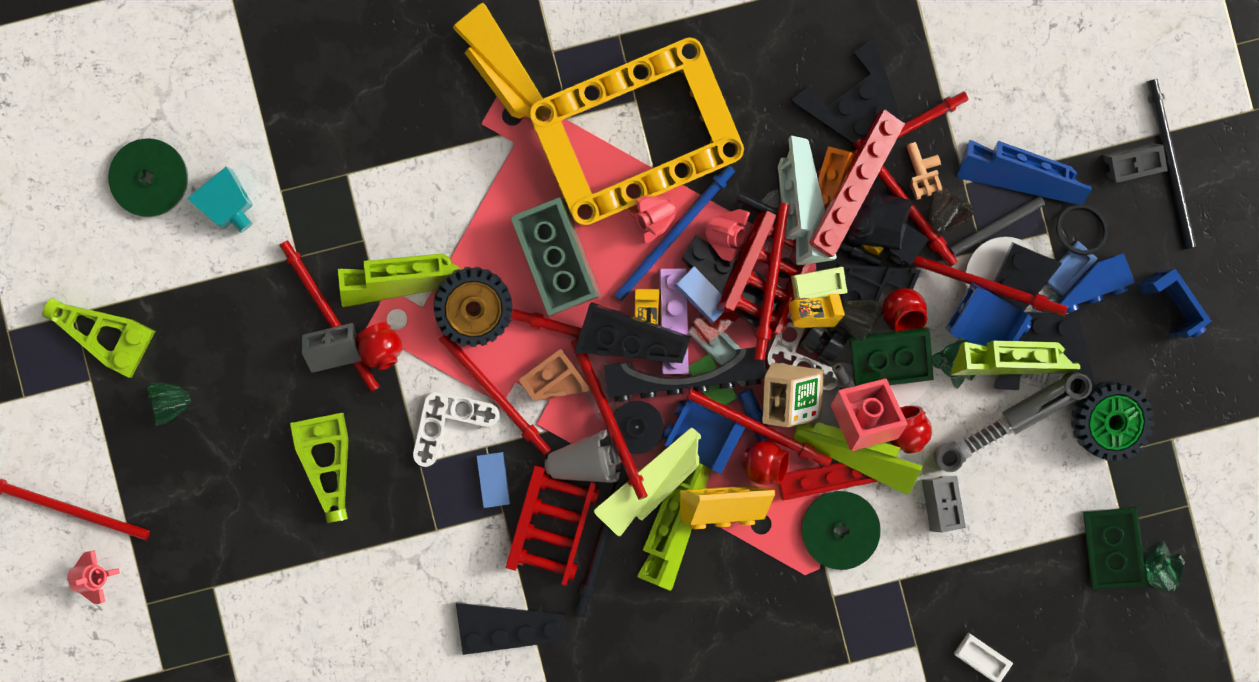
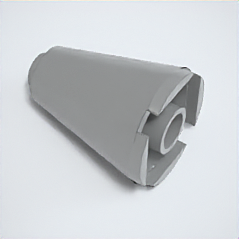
[545,430,620,483]

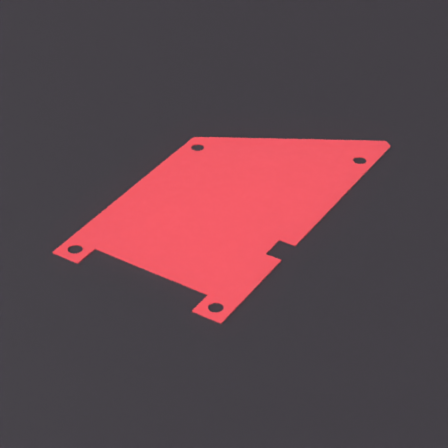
[366,97,820,575]

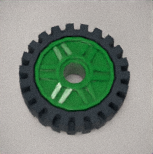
[1071,381,1154,461]

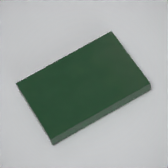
[849,327,934,386]
[1083,506,1147,590]

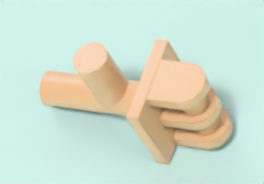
[906,142,942,200]

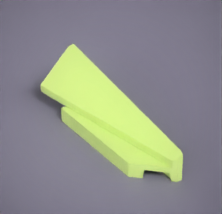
[594,428,701,537]

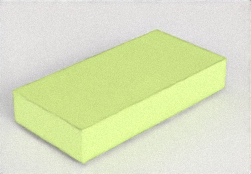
[791,267,847,299]

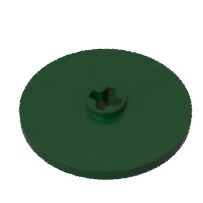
[108,138,188,217]
[801,491,881,570]

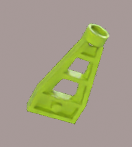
[42,298,155,378]
[290,413,348,523]

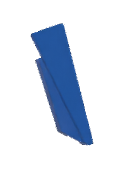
[957,140,1092,205]

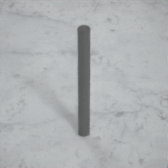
[949,196,1045,256]

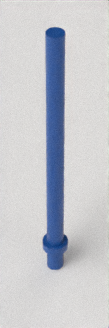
[614,165,735,301]

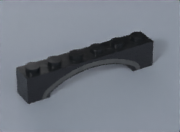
[604,347,766,402]

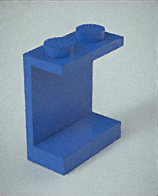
[1138,268,1212,339]
[945,283,1032,347]
[662,399,745,474]

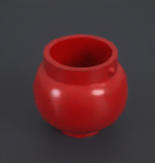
[882,288,928,331]
[356,322,403,370]
[890,405,932,454]
[742,441,789,485]

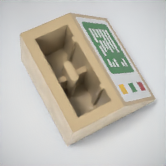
[763,363,824,427]

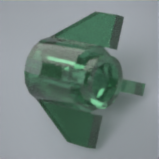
[932,340,976,389]
[146,382,191,426]
[1144,541,1185,592]

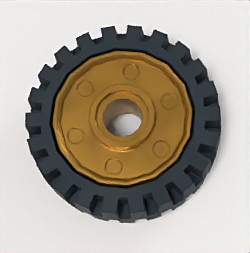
[434,266,512,347]

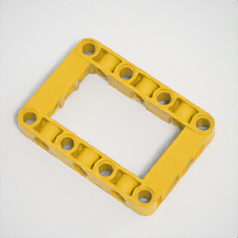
[529,38,744,225]

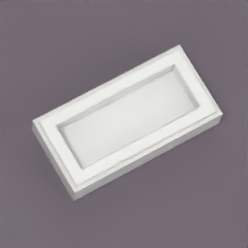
[954,633,1013,682]

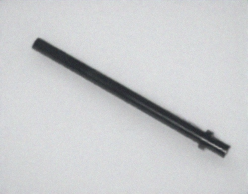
[1147,79,1196,249]

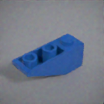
[1056,253,1135,313]

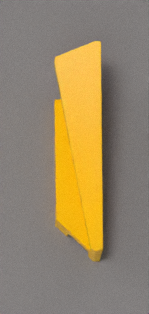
[453,3,550,122]

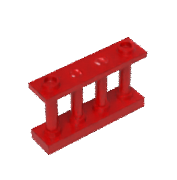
[716,211,810,335]
[505,465,600,585]

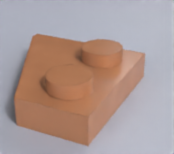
[519,349,590,401]

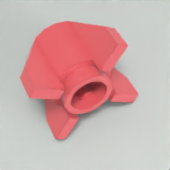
[627,196,676,244]
[705,209,750,263]
[67,550,120,604]

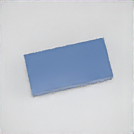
[1046,241,1098,297]
[675,266,723,323]
[477,452,510,508]

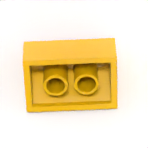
[680,485,775,529]

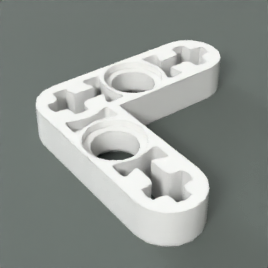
[767,312,838,391]
[413,392,500,467]

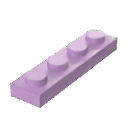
[659,269,689,374]

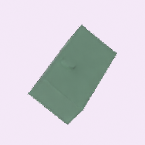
[511,197,602,316]

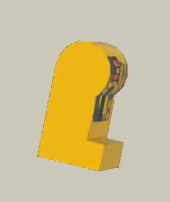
[635,289,659,325]
[788,294,845,328]

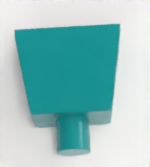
[188,166,253,233]

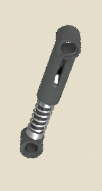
[934,372,1092,472]

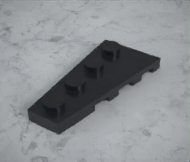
[681,236,785,331]
[989,242,1062,311]
[574,302,691,363]
[456,602,567,655]

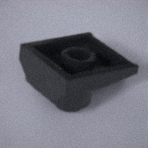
[848,189,913,250]

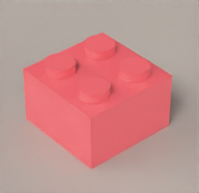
[830,379,908,451]

